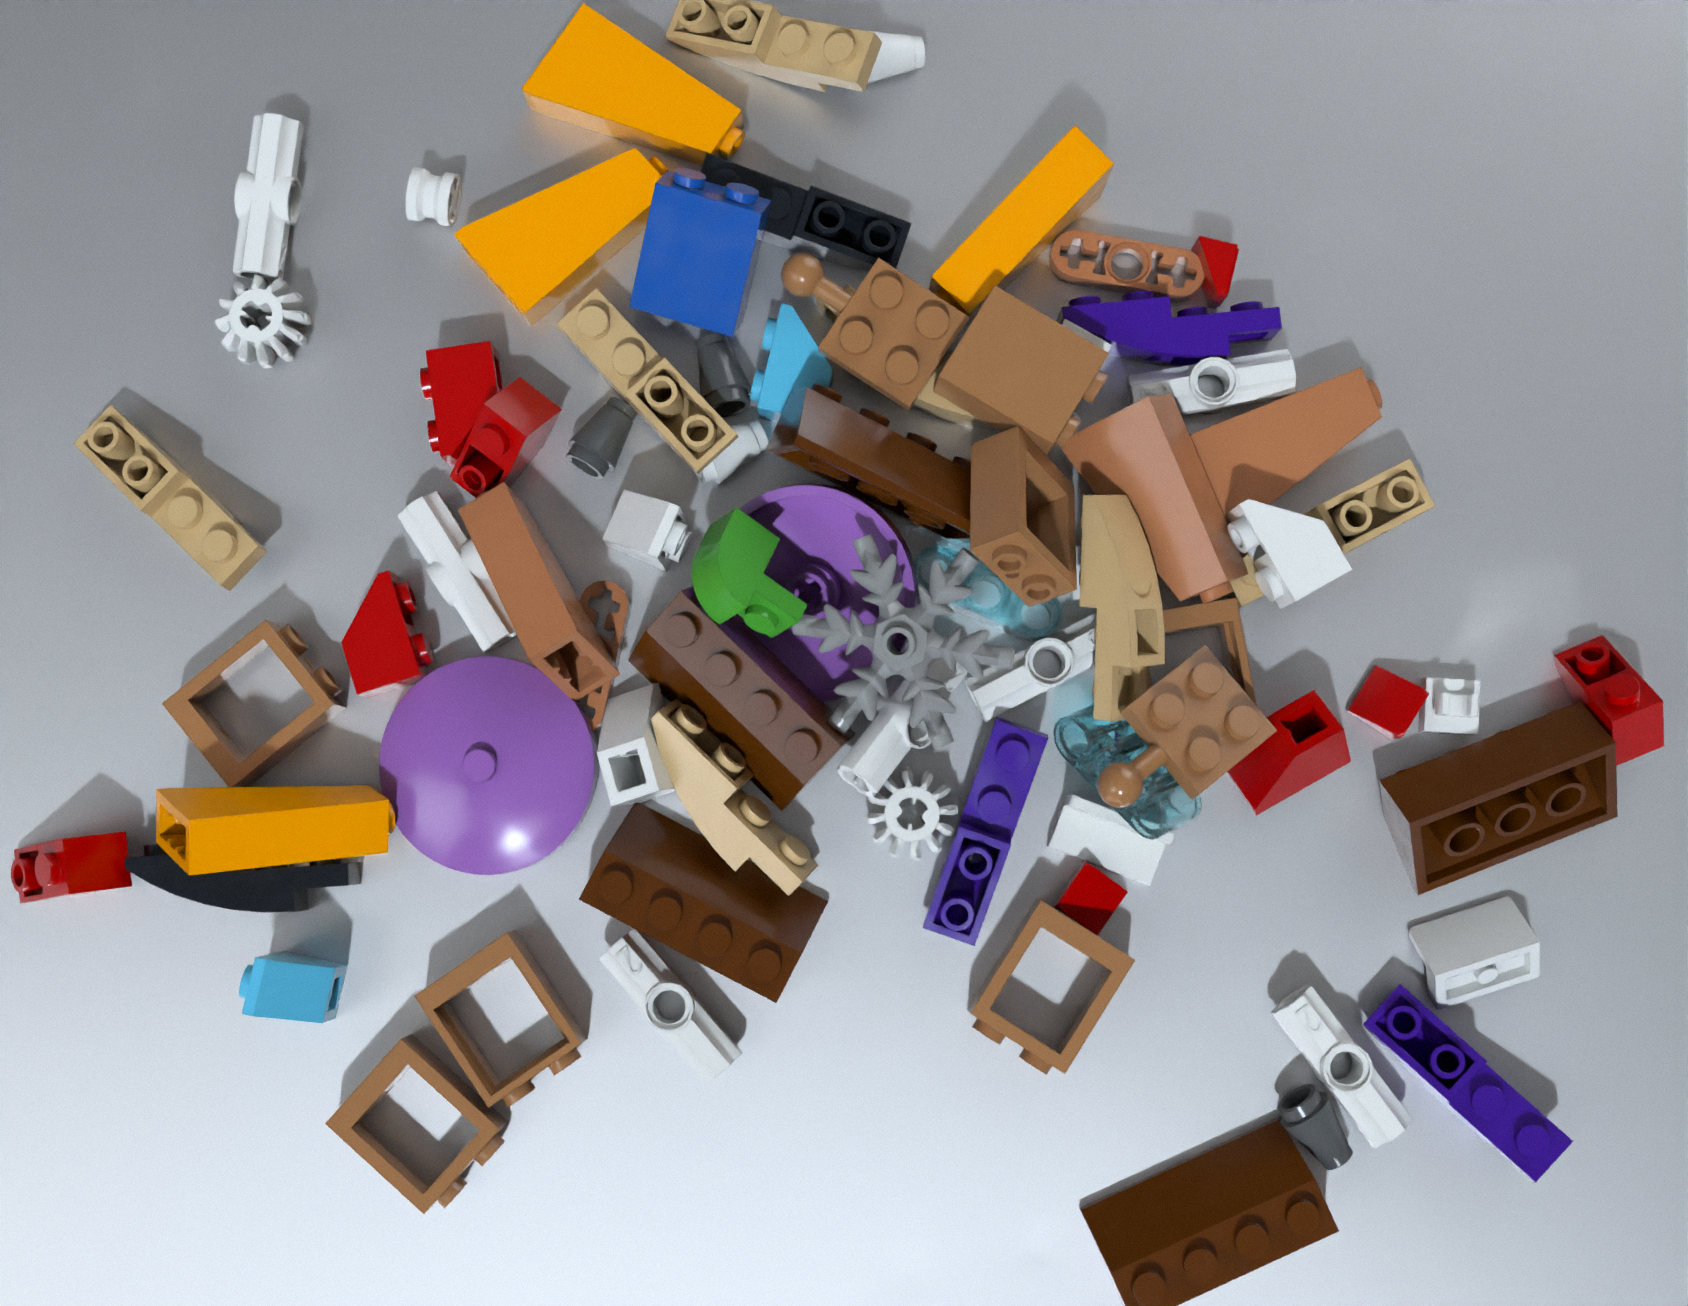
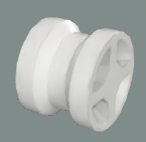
[405,167,461,227]

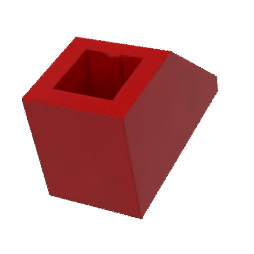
[420,341,504,466]
[449,377,562,498]
[341,570,434,698]
[1554,635,1664,766]
[1227,690,1351,816]
[11,831,132,903]

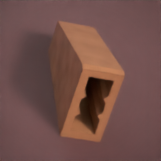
[1190,367,1382,525]
[1061,393,1248,604]
[458,482,620,702]

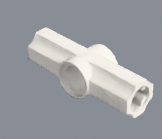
[232,113,304,283]
[1127,349,1296,416]
[397,491,517,653]
[964,612,1097,722]
[836,658,968,797]
[599,928,743,1085]
[1271,984,1413,1148]

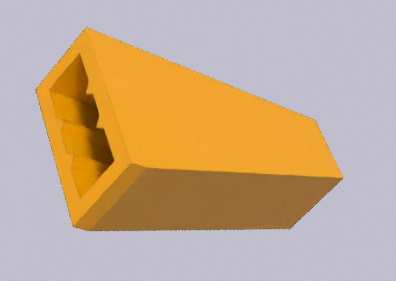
[521,3,746,166]
[929,125,1114,326]
[454,147,668,326]
[156,785,395,876]

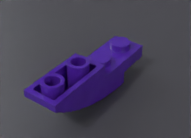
[1056,291,1282,367]
[923,716,1048,946]
[1363,984,1573,1183]

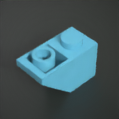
[750,303,833,422]
[239,951,348,1023]

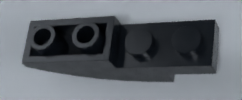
[700,153,912,271]
[125,844,361,913]

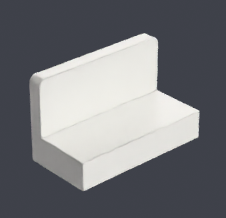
[1047,795,1176,886]
[1409,896,1540,1010]

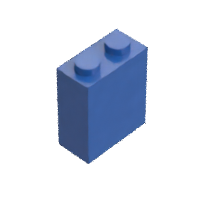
[629,168,772,337]

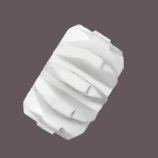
[214,274,311,368]
[865,767,958,861]

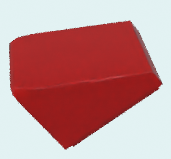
[1191,236,1239,309]
[1346,665,1429,740]
[1052,860,1128,936]

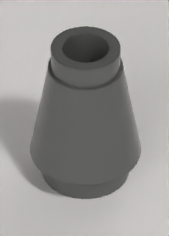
[696,333,752,417]
[566,397,637,480]
[1277,1084,1353,1170]

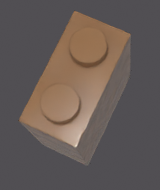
[933,285,1109,455]

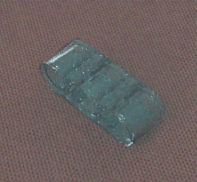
[914,545,1062,642]
[1053,704,1202,840]

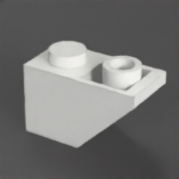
[602,490,692,572]
[1226,499,1353,609]
[597,683,676,806]

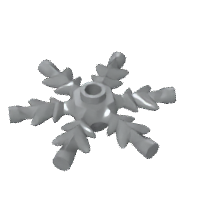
[793,534,1015,749]

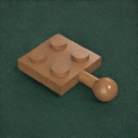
[781,253,970,411]
[1097,645,1277,808]

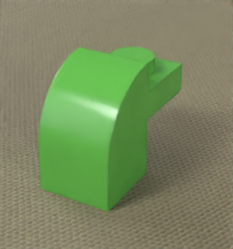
[692,507,807,638]

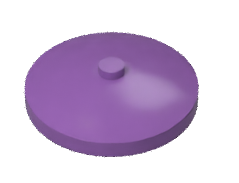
[735,483,919,702]
[379,656,598,875]

